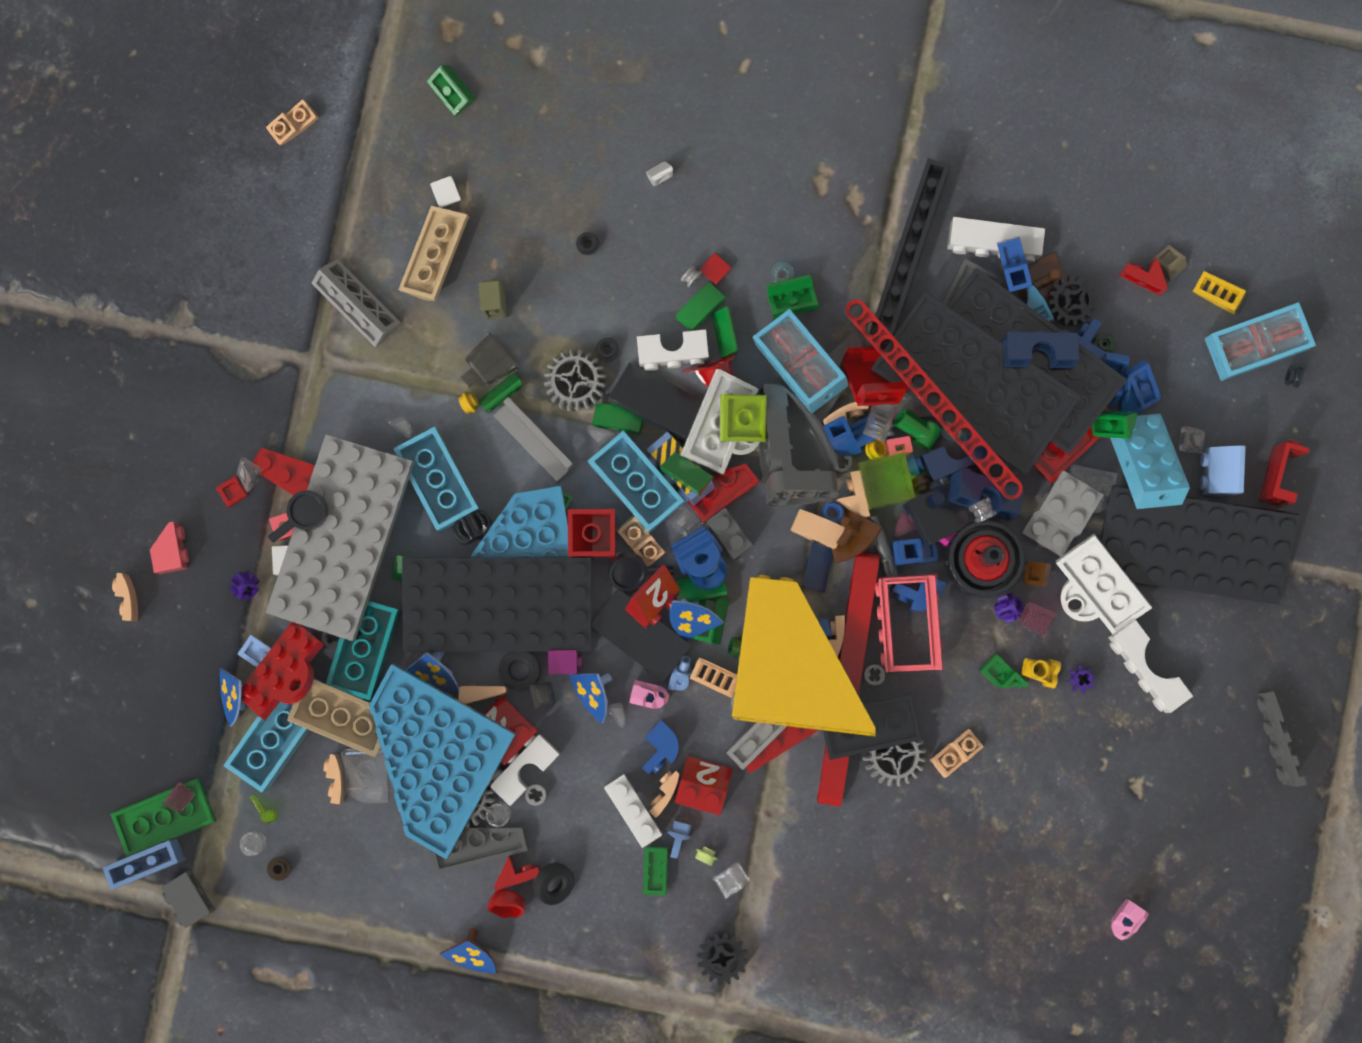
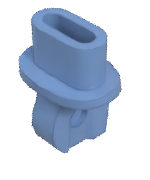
[668,656,692,691]
[667,820,692,859]

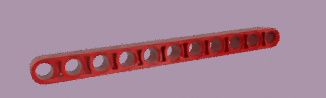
[845,299,1023,499]
[817,552,880,807]

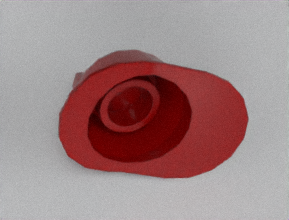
[682,355,735,387]

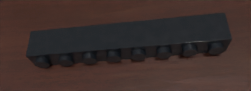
[870,158,950,343]

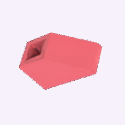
[150,521,189,574]

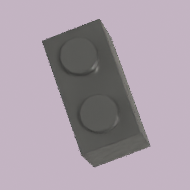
[706,508,753,561]
[161,870,215,928]

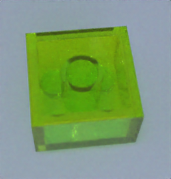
[857,452,915,511]

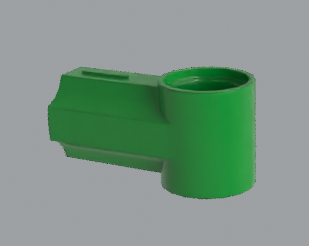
[894,409,942,451]

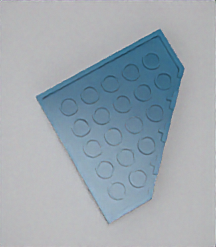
[470,486,568,557]
[369,663,516,859]

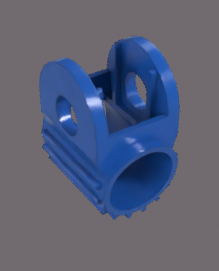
[671,527,727,590]

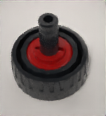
[944,520,1025,598]

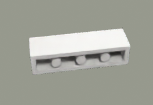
[947,217,1045,263]

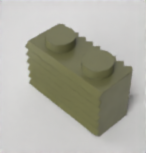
[478,278,507,319]

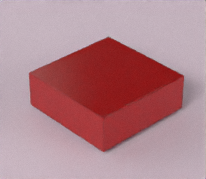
[699,253,732,286]
[216,476,249,508]

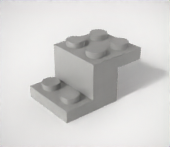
[1021,471,1103,557]

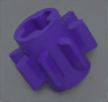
[229,570,260,601]
[994,593,1024,623]
[1066,665,1097,694]

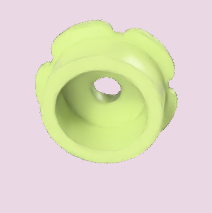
[695,846,718,866]

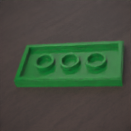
[110,778,216,857]

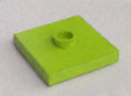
[720,394,767,442]

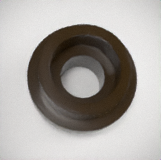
[910,475,933,495]
[267,857,291,881]

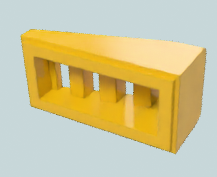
[1193,271,1246,315]

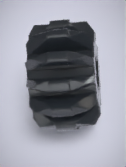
[452,510,492,545]

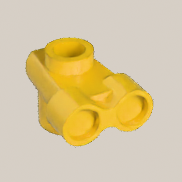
[1021,658,1061,689]

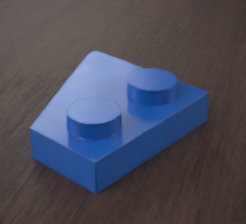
[1119,360,1162,414]

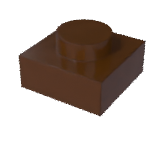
[1023,561,1051,587]

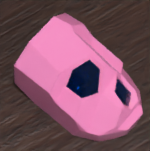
[629,680,669,709]
[1111,899,1149,940]

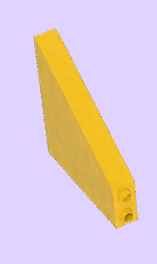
[732,575,876,737]

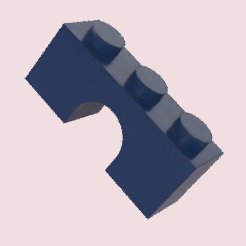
[1002,329,1080,368]
[920,436,988,485]
[948,468,1024,521]

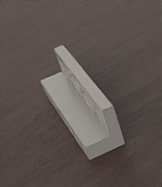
[312,259,401,347]
[493,397,574,483]
[726,722,786,770]

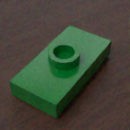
[643,846,668,895]

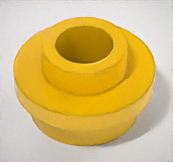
[458,391,479,414]
[865,439,887,461]

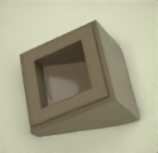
[1152,245,1187,280]

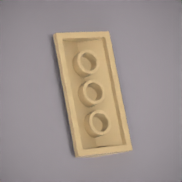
[398,206,469,301]
[287,680,380,757]

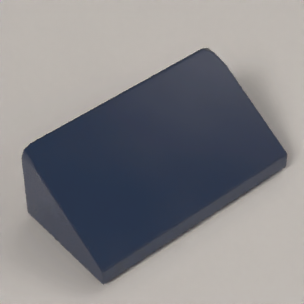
[802,542,833,593]

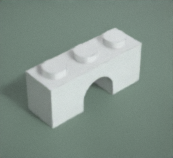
[637,330,709,371]
[490,734,561,806]
[604,773,662,848]

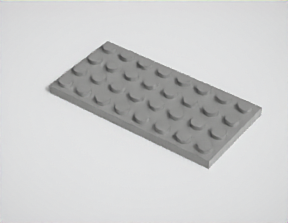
[266,435,414,642]

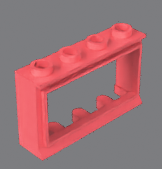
[875,573,945,672]

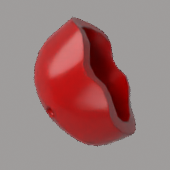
[486,889,526,919]

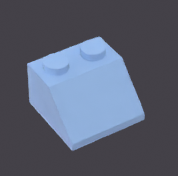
[1199,446,1245,498]

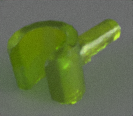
[249,795,277,823]

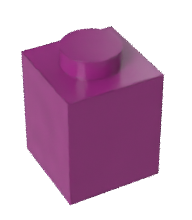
[548,650,582,674]

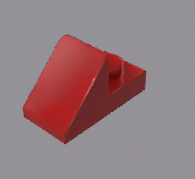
[1119,257,1168,296]
[494,855,541,891]

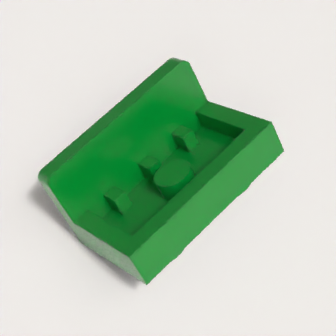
[766,275,819,320]

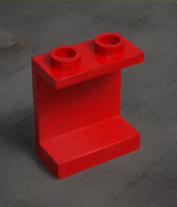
[840,346,907,406]
[1258,440,1310,507]

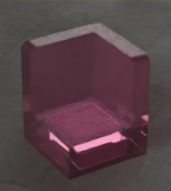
[1018,603,1057,635]

